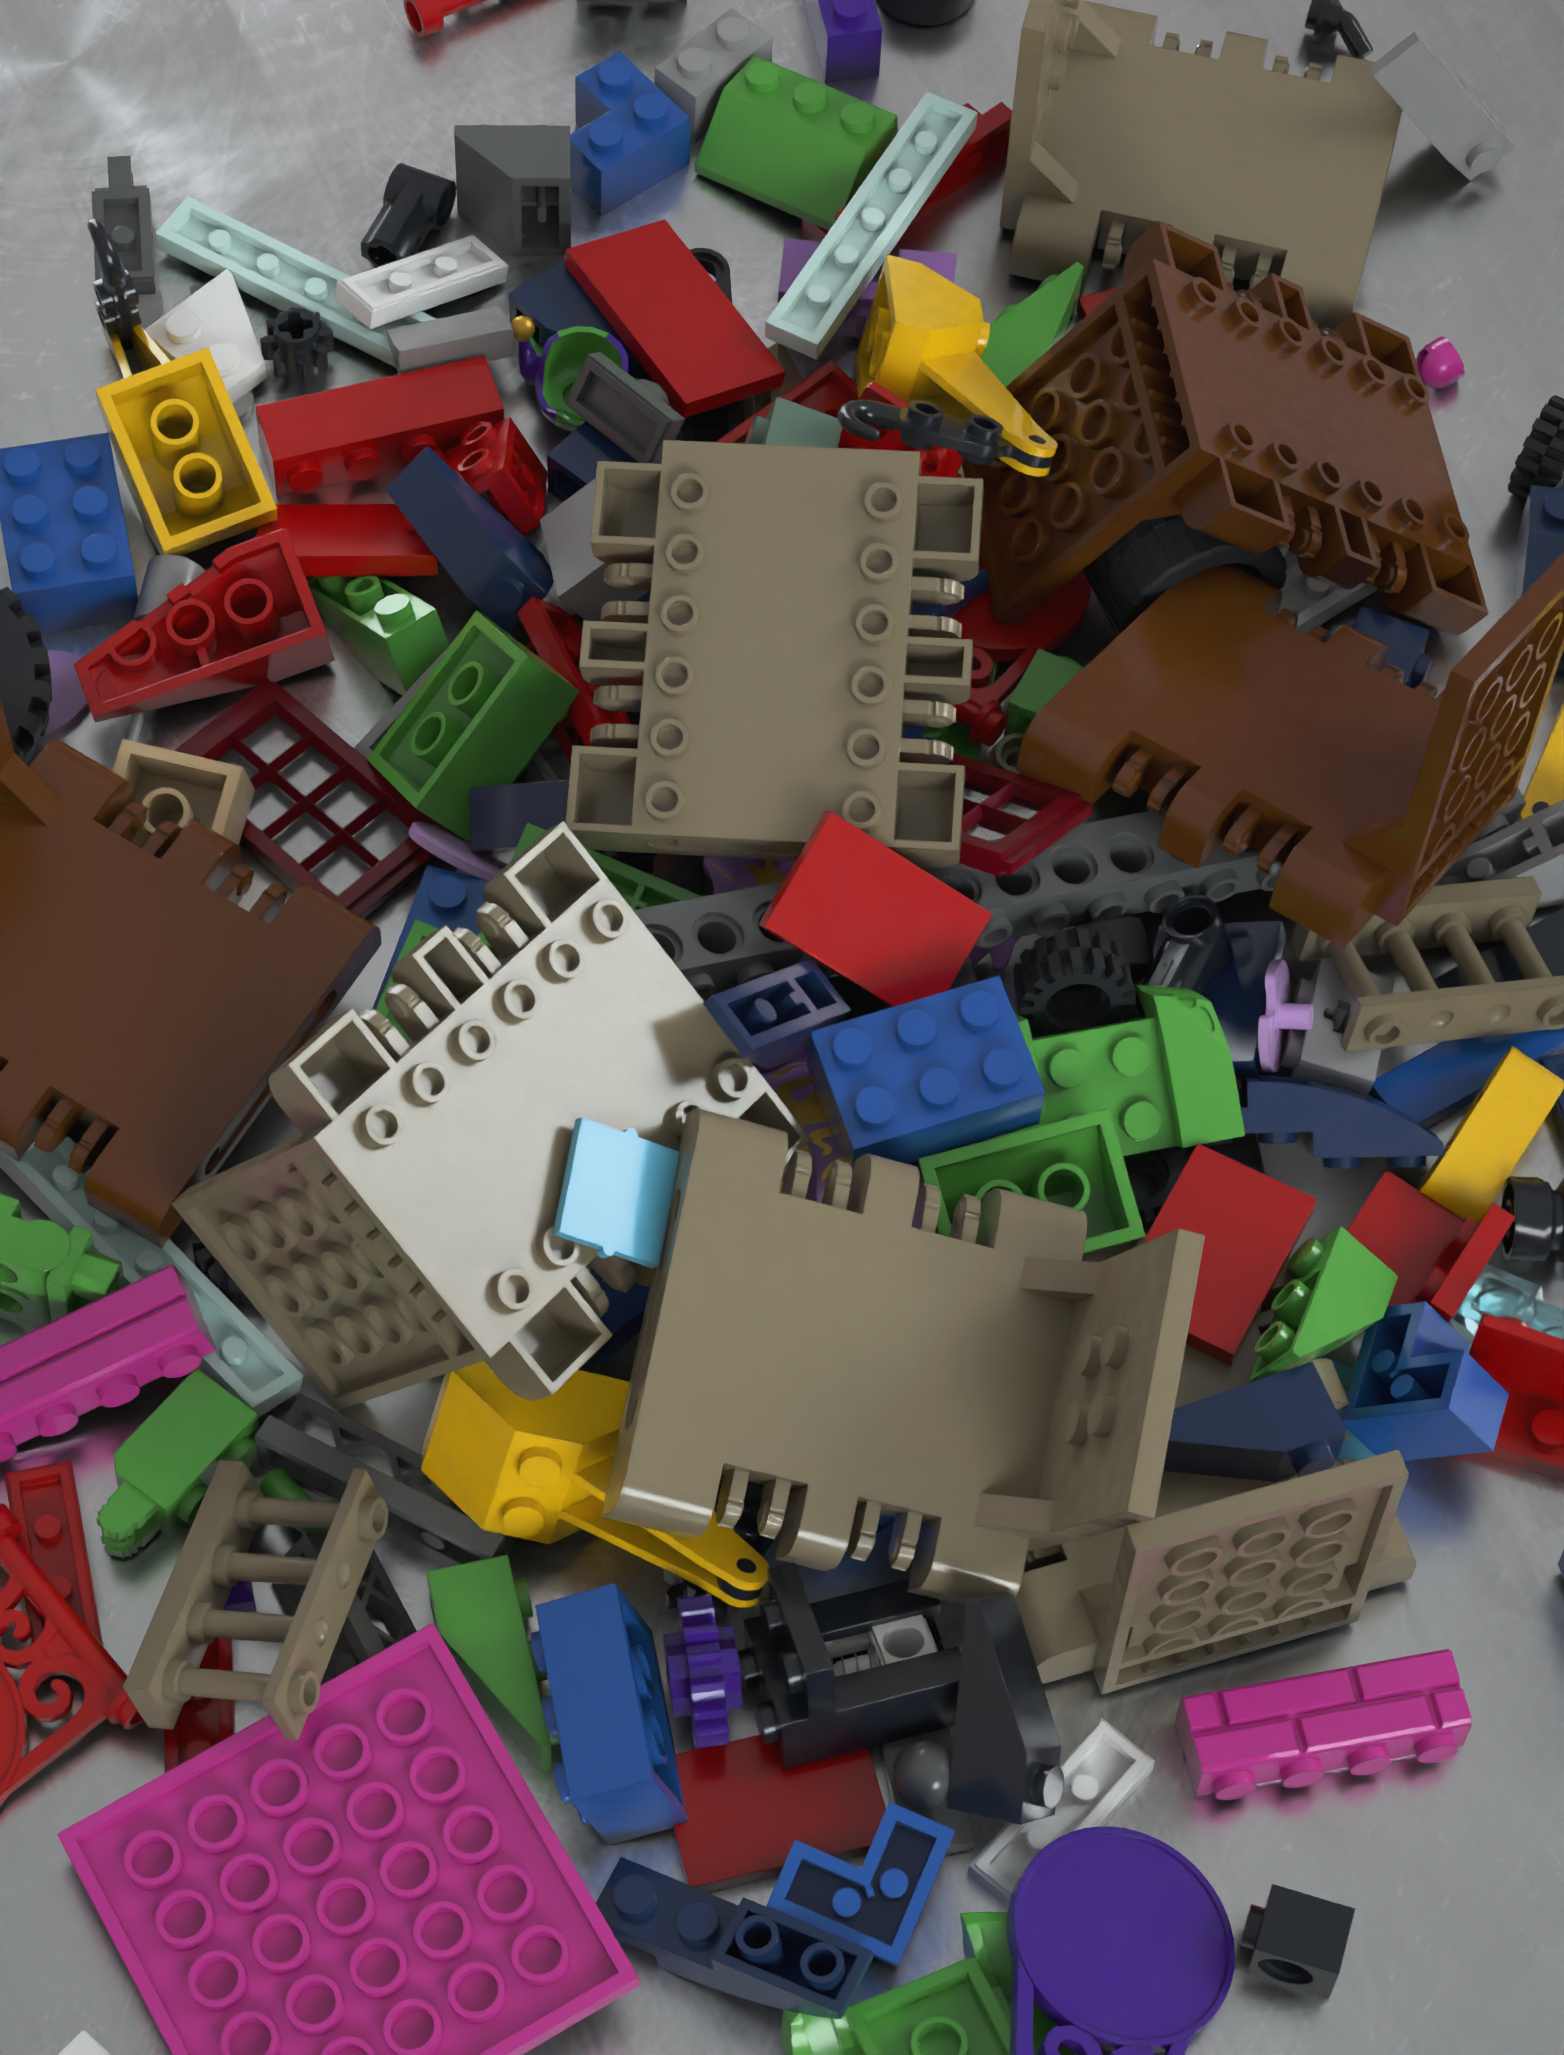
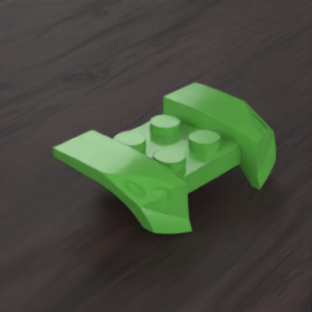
[985,985,1245,1156]
[780,1912,1077,2055]

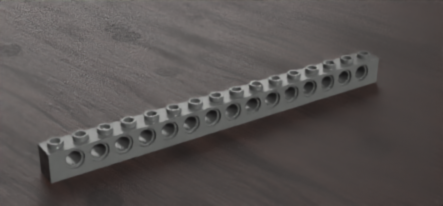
[633,787,1526,1002]

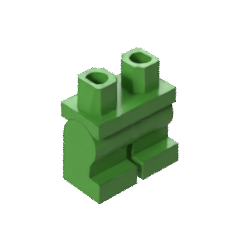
[0,1193,123,1326]

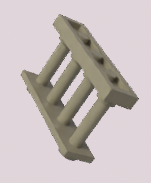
[1290,876,1564,1052]
[123,1460,389,1741]

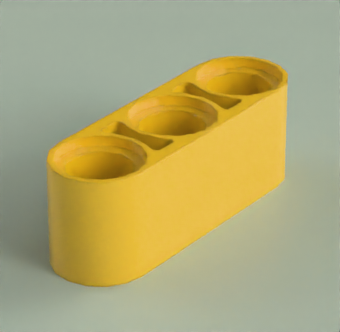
[1418,1046,1564,1222]

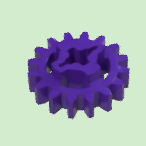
[663,1594,743,1749]

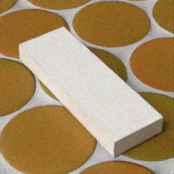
[334,235,509,329]
[967,1718,1155,1907]

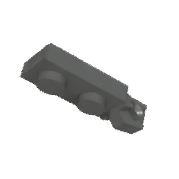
[92,156,156,295]

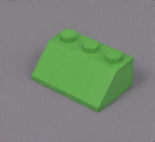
[695,55,898,231]
[367,610,580,842]
[916,1108,1146,1255]

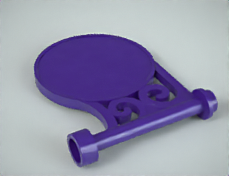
[1007,1827,1235,2055]

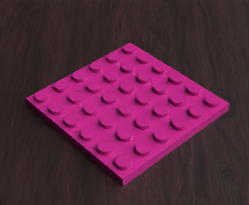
[57,1623,641,2055]

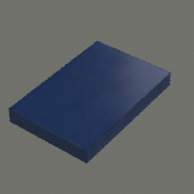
[1138,921,1286,1077]

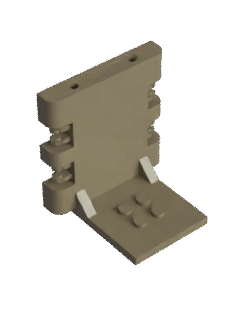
[999,0,1403,330]
[566,440,984,868]
[171,821,811,1410]
[601,1108,1205,1606]
[1015,1239,1416,1695]

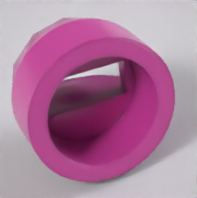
[1416,336,1465,388]

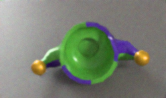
[511,315,675,433]

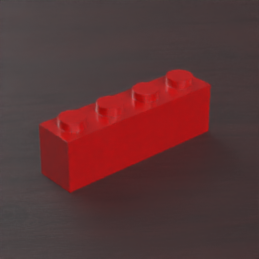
[255,355,504,497]

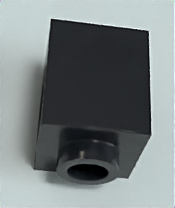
[1240,1884,1355,1998]

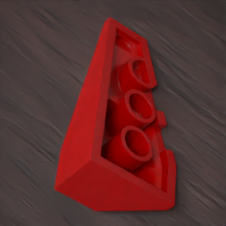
[74,527,335,723]

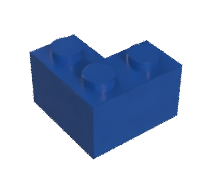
[570,51,691,217]
[1340,1301,1509,1461]
[766,1802,955,1968]

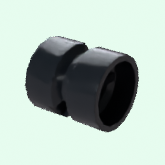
[1501,1176,1564,1263]

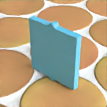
[553,1117,680,1268]

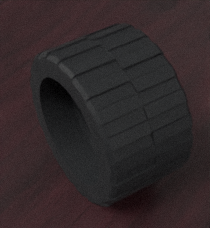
[1084,514,1287,636]

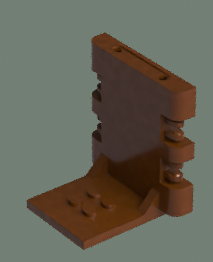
[962,220,1489,635]
[1016,552,1564,948]
[0,698,382,1249]

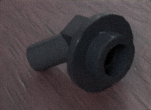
[1305,0,1374,59]

